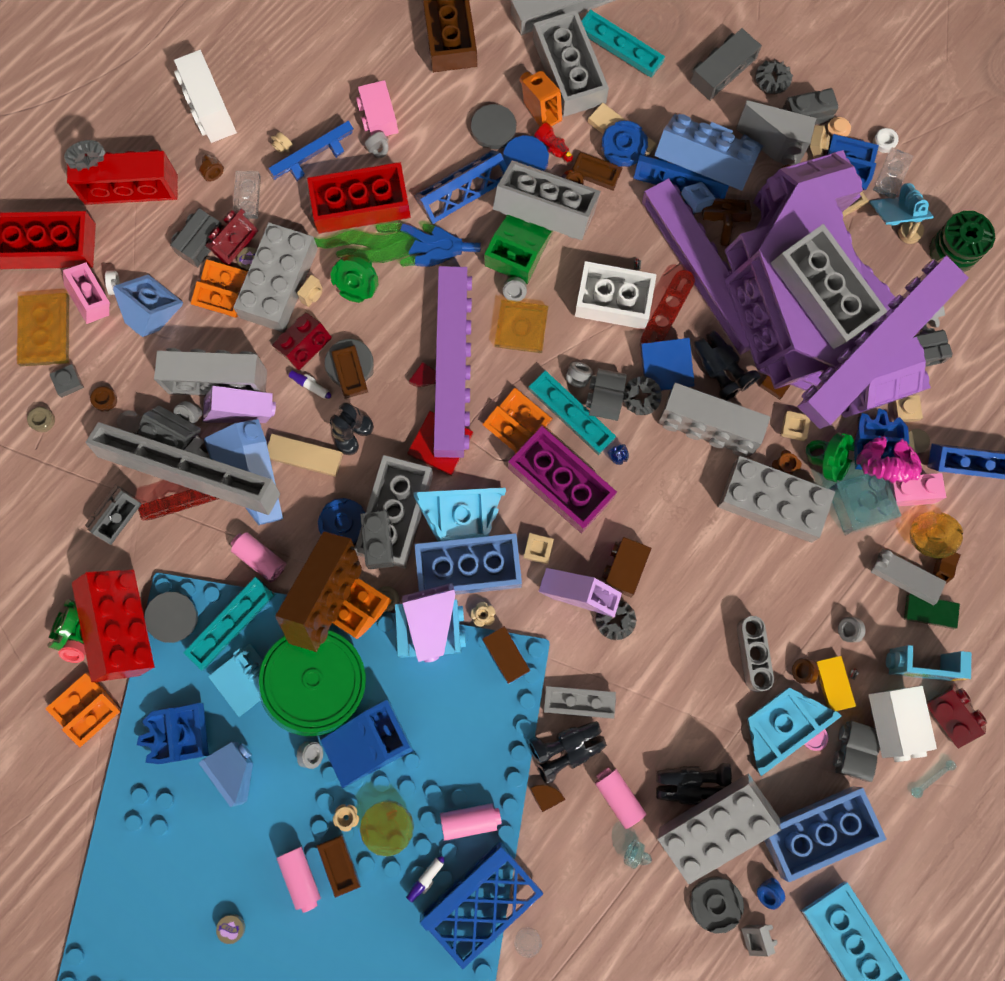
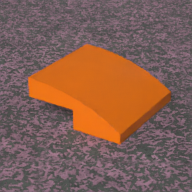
[191,259,248,318]
[482,388,553,453]
[332,578,392,639]
[45,671,121,748]

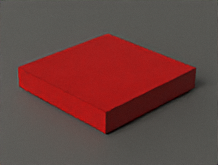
[407,411,473,476]

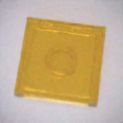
[495,300,548,353]

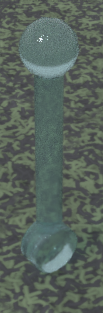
[911,760,956,798]

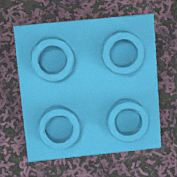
[870,183,934,225]
[208,644,263,717]

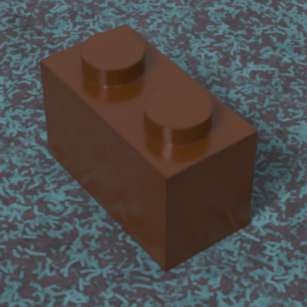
[601,537,652,598]

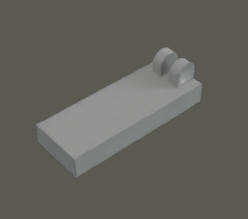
[871,549,946,606]
[544,686,616,719]

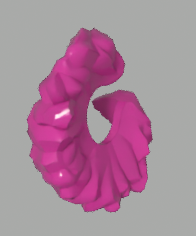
[856,436,922,483]

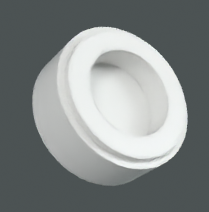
[873,128,898,153]
[105,270,120,295]

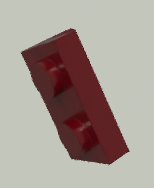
[205,208,259,265]
[272,312,332,370]
[926,683,987,749]

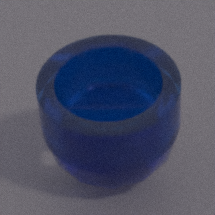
[608,444,629,465]

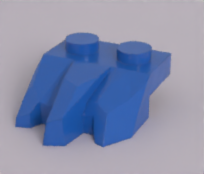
[827,134,879,191]
[854,408,910,470]
[137,703,209,764]

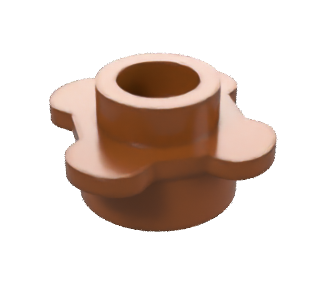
[772,450,802,475]

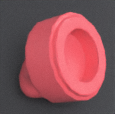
[58,640,86,663]

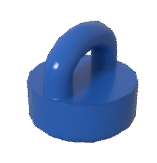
[757,877,785,910]

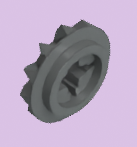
[756,58,793,94]
[64,140,105,171]
[623,376,662,415]
[596,600,637,640]

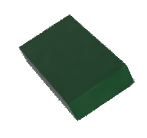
[904,594,960,629]

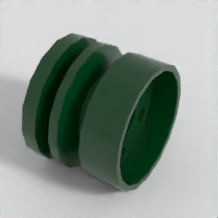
[929,211,996,272]

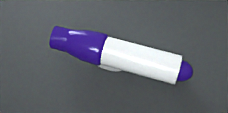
[288,370,331,399]
[406,856,444,903]

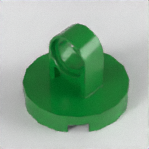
[330,256,379,303]
[805,432,854,482]
[47,599,84,651]

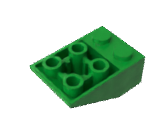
[484,215,553,284]

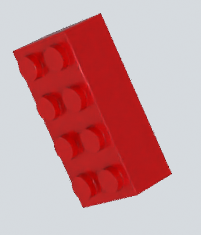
[67,149,178,205]
[307,162,411,234]
[0,211,96,269]
[72,569,155,683]

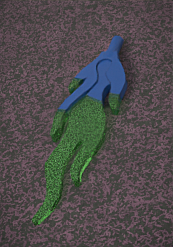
[314,223,481,267]

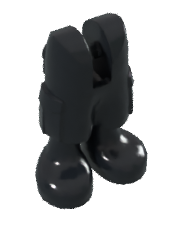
[693,330,761,401]
[330,403,374,455]
[528,721,607,784]
[656,763,732,805]

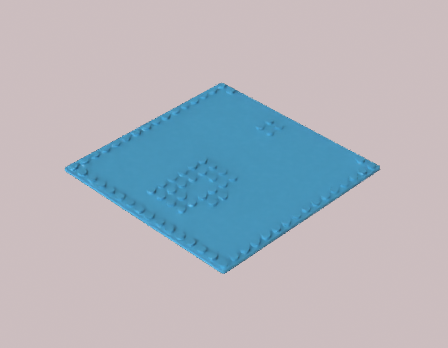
[57,573,550,981]

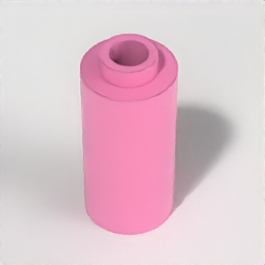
[231,532,287,583]
[595,767,646,829]
[440,803,501,841]
[276,847,321,913]

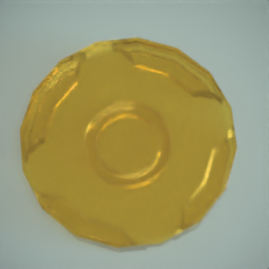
[909,512,963,558]
[360,800,414,857]

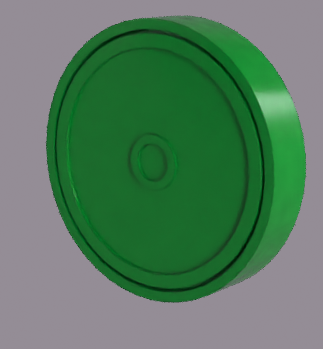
[258,630,366,736]

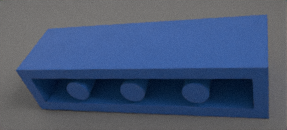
[927,443,1005,479]

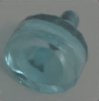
[624,840,652,869]

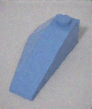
[204,419,283,525]

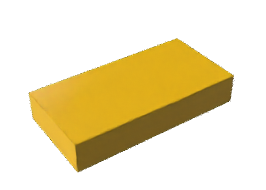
[816,656,856,711]

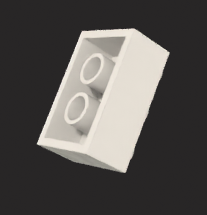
[174,50,237,143]
[575,261,657,329]

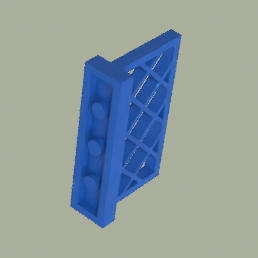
[420,841,544,969]

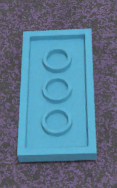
[801,881,910,981]

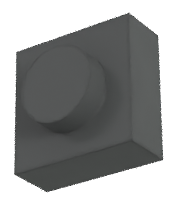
[49,364,84,398]

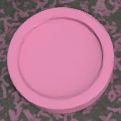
[804,729,828,751]

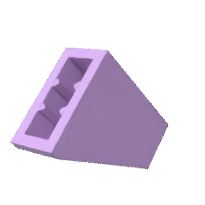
[202,386,276,423]
[539,568,622,617]
[402,583,455,662]

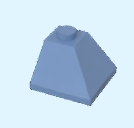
[113,274,183,337]
[199,742,253,807]

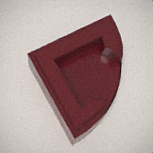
[409,362,436,387]

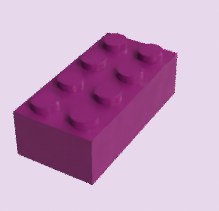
[508,426,617,534]

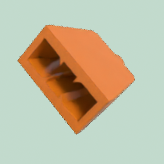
[520,71,562,127]

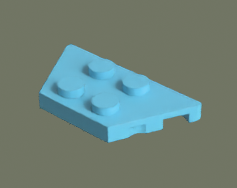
[413,488,506,542]
[747,687,841,776]

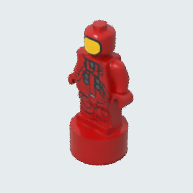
[534,122,573,163]

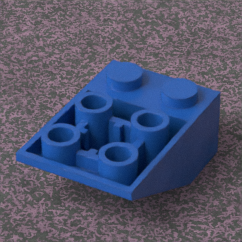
[320,700,414,788]

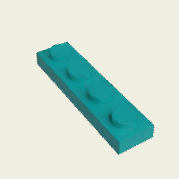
[582,9,665,78]
[528,370,616,456]
[183,577,276,671]

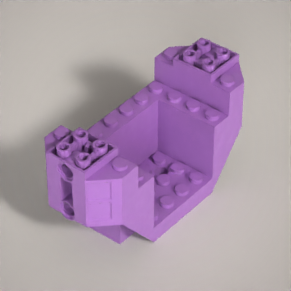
[725,150,931,418]

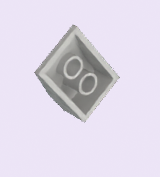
[736,100,816,165]

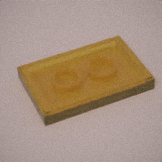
[17,293,69,367]

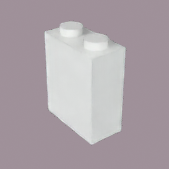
[868,686,937,762]

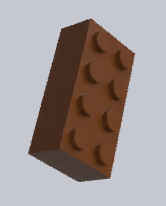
[423,0,478,73]
[275,531,362,652]

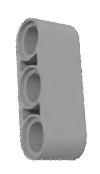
[737,616,774,692]

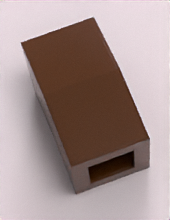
[933,548,961,584]

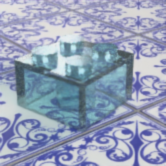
[829,474,901,535]

